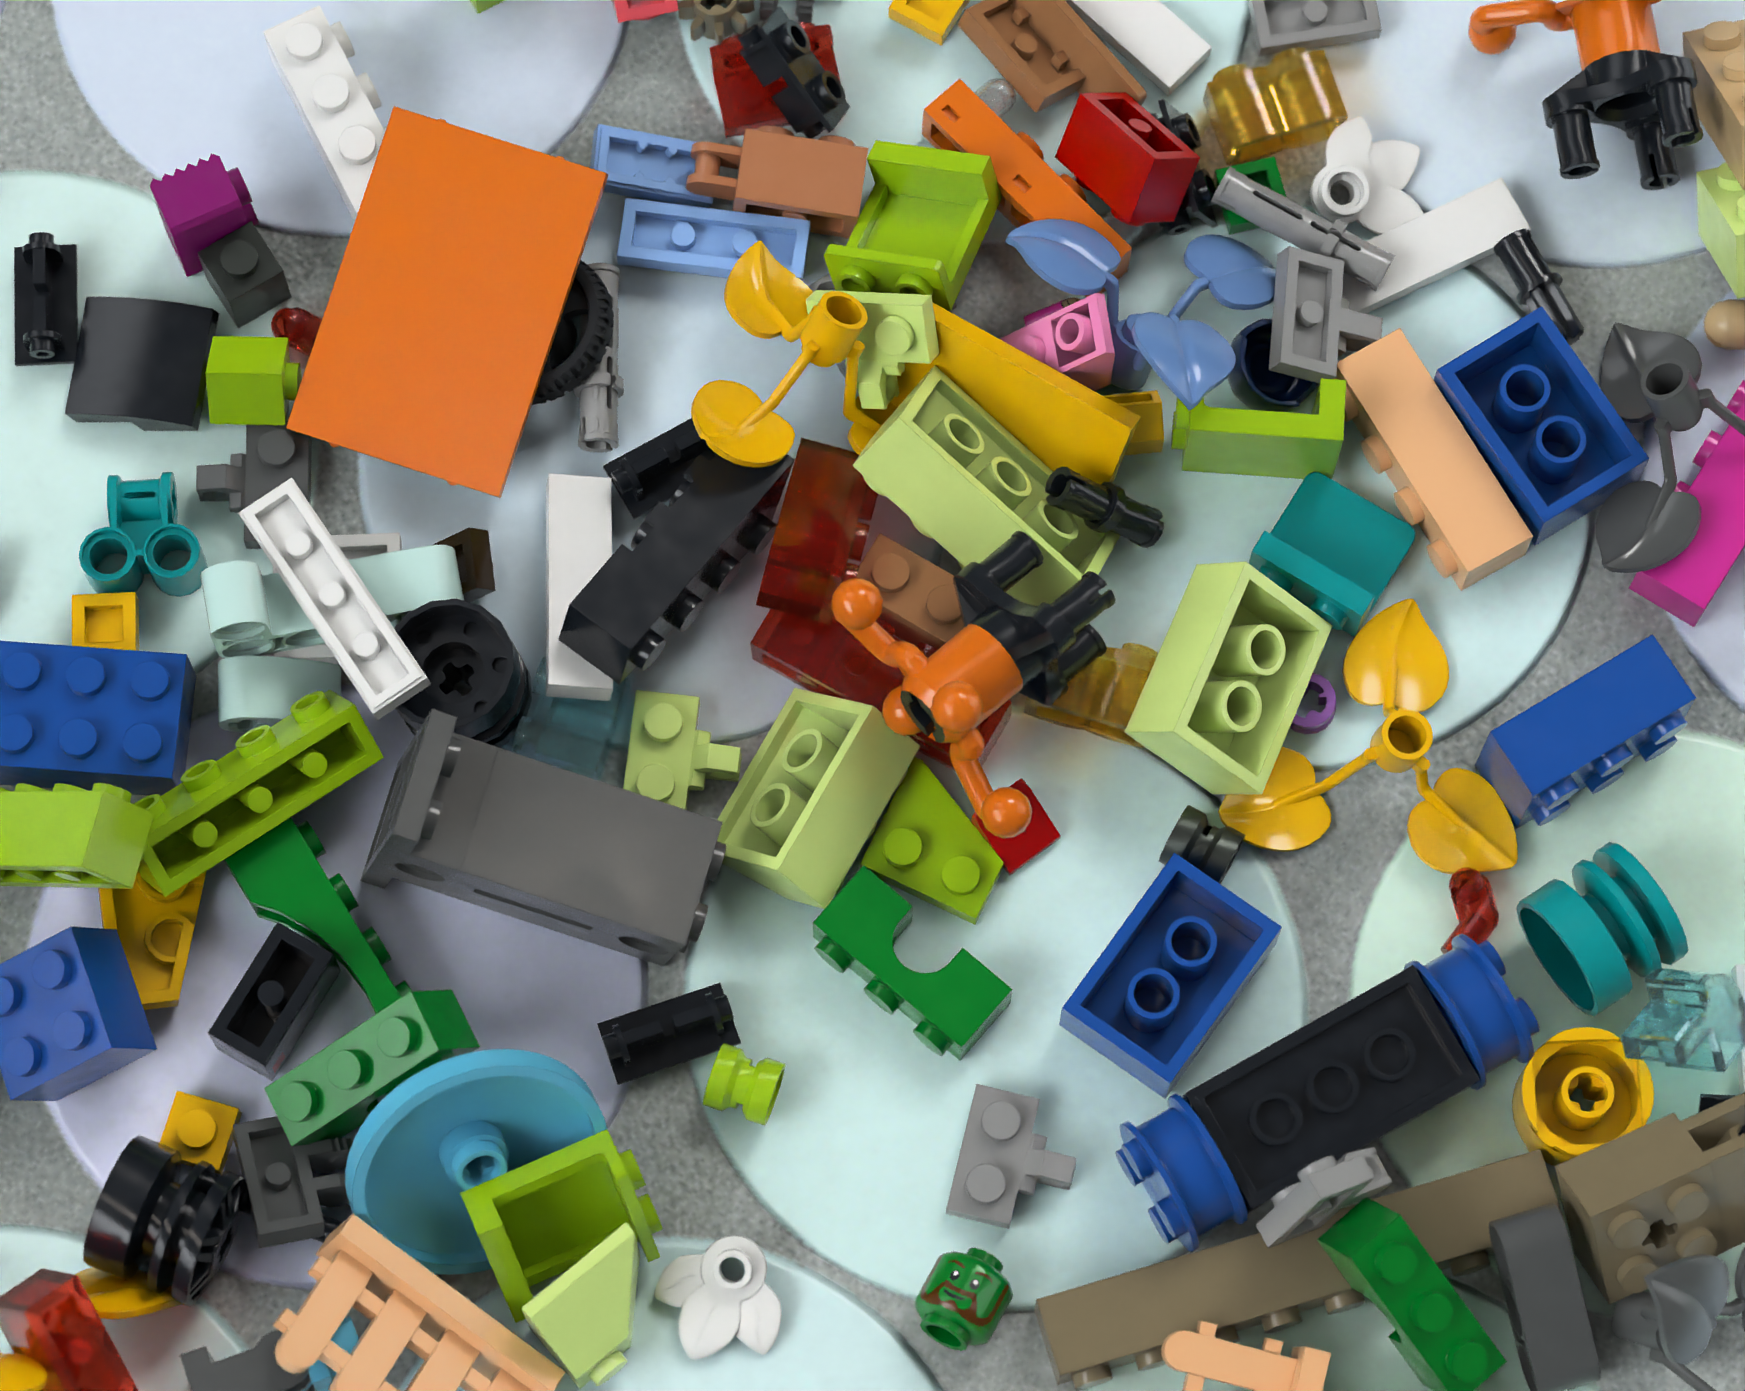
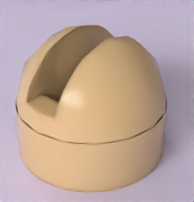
[1704,300,1745,350]

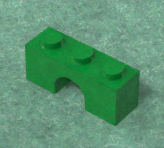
[813,865,1012,1061]
[264,989,480,1146]
[1317,1198,1507,1391]

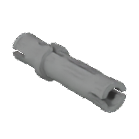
[1211,166,1395,291]
[574,263,624,452]

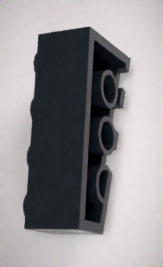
[558,453,795,684]

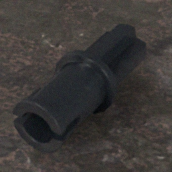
[1493,229,1584,345]

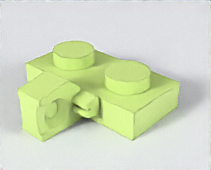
[806,290,940,410]
[623,690,742,810]

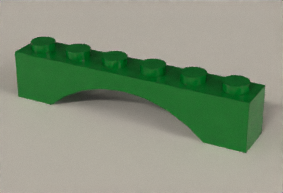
[224,817,412,1096]

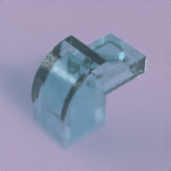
[1621,968,1745,1072]

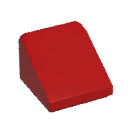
[971,778,1061,875]

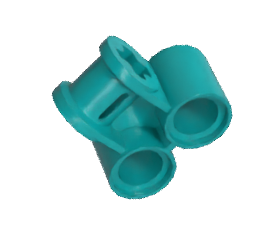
[79,472,208,597]

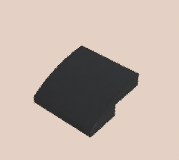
[65,297,219,431]

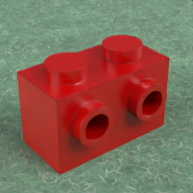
[1055,92,1201,227]

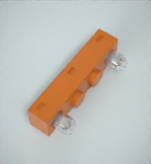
[922,78,1145,297]

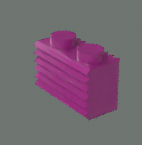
[150,153,260,277]

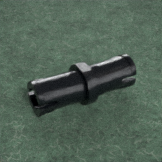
[1045,467,1164,548]

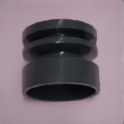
[394,599,532,748]
[83,1135,245,1306]

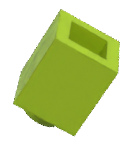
[205,336,302,425]

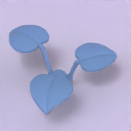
[1004,219,1276,410]

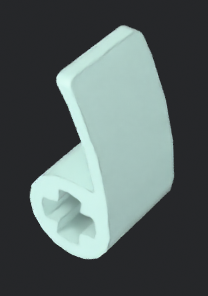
[218,655,341,732]

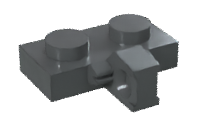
[196,421,312,549]

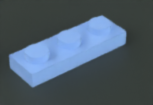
[617,198,811,281]

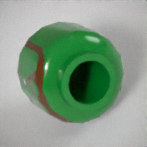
[915,1248,1013,1351]

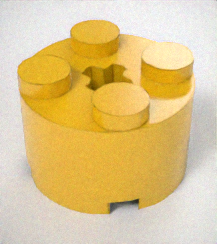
[1512,1027,1654,1167]

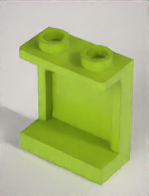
[824,140,1002,311]
[1171,378,1346,479]
[460,1129,663,1323]

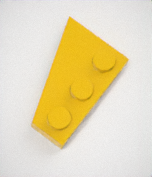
[98,871,207,1010]

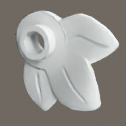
[1310,116,1424,234]
[654,1235,782,1359]

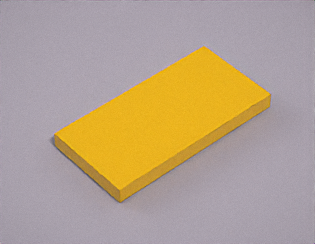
[891,303,1141,484]

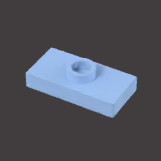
[590,124,713,208]

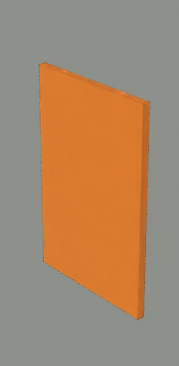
[286,106,609,498]

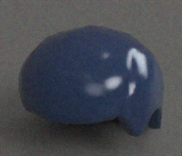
[1227,319,1318,412]

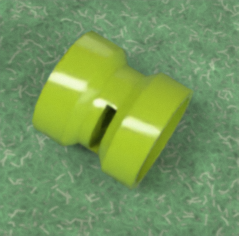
[703,1043,786,1126]

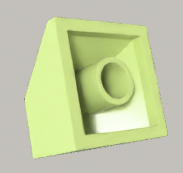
[522,1222,640,1389]

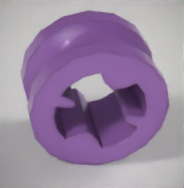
[1290,673,1336,735]

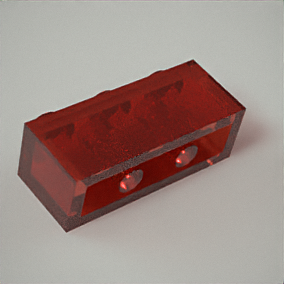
[756,437,878,625]
[0,1268,139,1391]

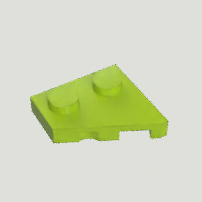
[860,757,1004,925]

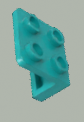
[1249,472,1416,637]

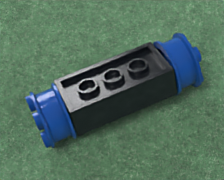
[1115,934,1540,1252]

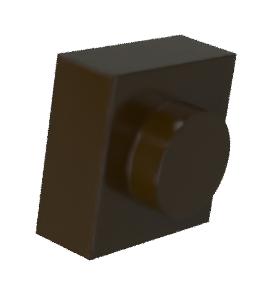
[433,527,496,602]

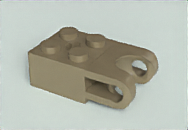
[1555,1093,1745,1305]

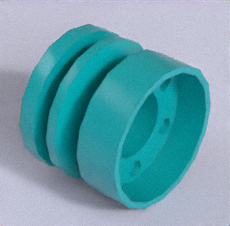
[1516,842,1688,1017]

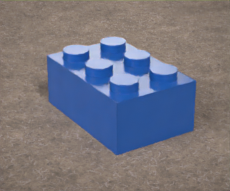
[1434,306,1650,546]
[1475,634,1696,829]
[0,641,196,796]
[1059,853,1282,1099]

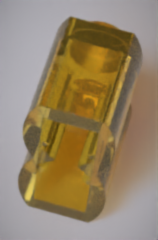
[1203,47,1348,166]
[1024,643,1158,748]

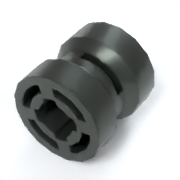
[1159,805,1246,884]

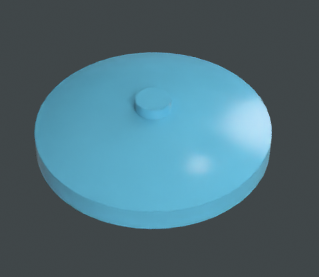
[345,1049,607,1275]

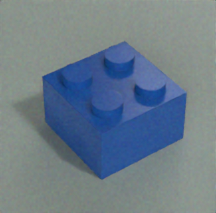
[0,926,157,1101]

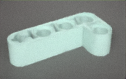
[201,545,464,658]

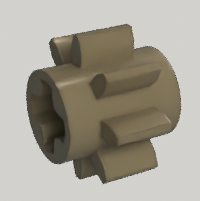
[678,0,755,48]

